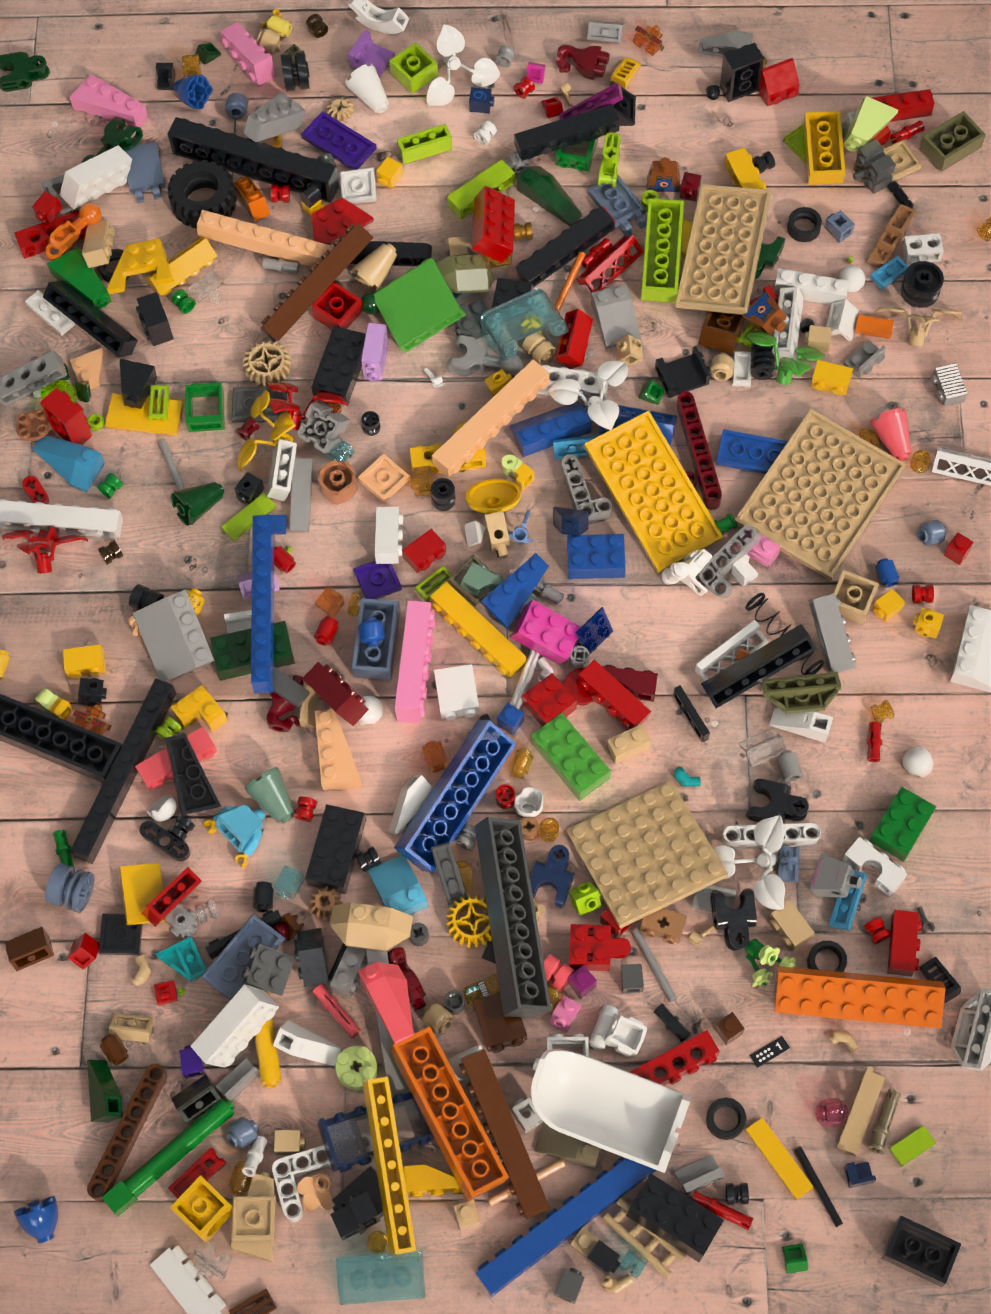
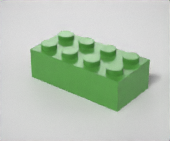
[531,713,611,801]

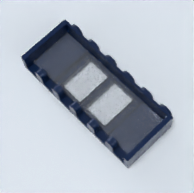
[317,1092,434,1173]

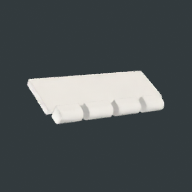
[150,1245,226,1314]

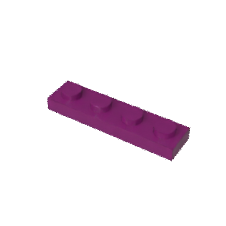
[559,82,623,120]

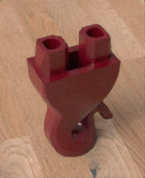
[556,45,610,80]
[266,673,304,732]
[387,947,427,1011]

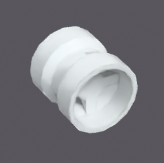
[474,121,497,145]

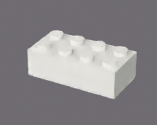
[60,145,132,209]
[191,985,279,1068]

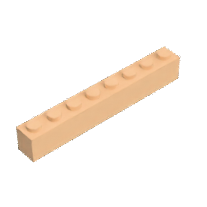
[197,210,334,267]
[432,360,549,477]

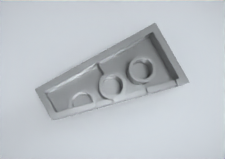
[244,92,306,142]

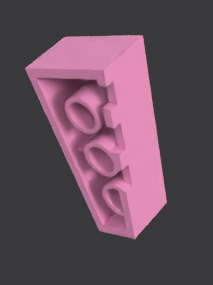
[220,22,275,87]
[70,74,148,127]

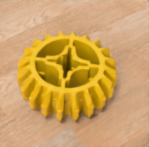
[446,894,492,948]

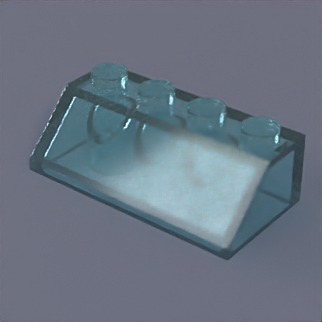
[336,1251,426,1305]

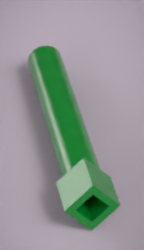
[101,1099,235,1217]

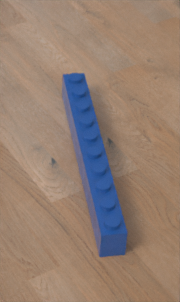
[251,515,274,693]
[476,1157,656,1297]

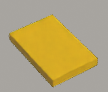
[119,863,166,925]

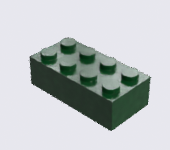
[210,621,295,681]

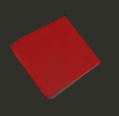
[541,96,563,118]

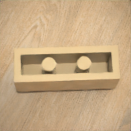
[82,219,115,268]

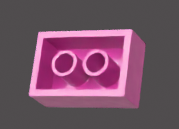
[510,600,582,665]

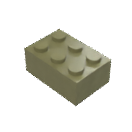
[919,111,986,172]

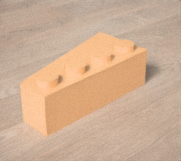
[315,709,362,792]

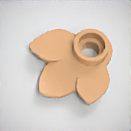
[296,1173,332,1212]

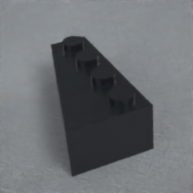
[164,733,222,815]

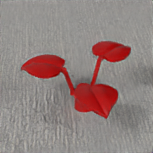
[268,382,348,430]
[1,530,88,574]

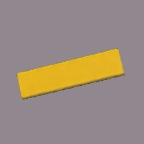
[745,1117,814,1200]

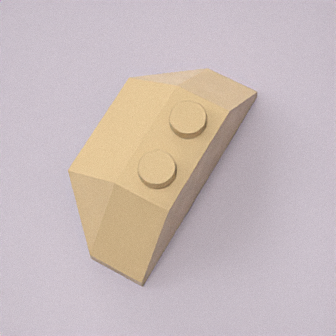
[330,902,413,952]

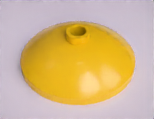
[465,479,521,514]

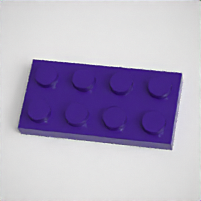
[301,111,377,170]

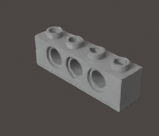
[0,350,67,406]

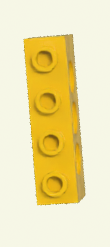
[410,443,486,476]

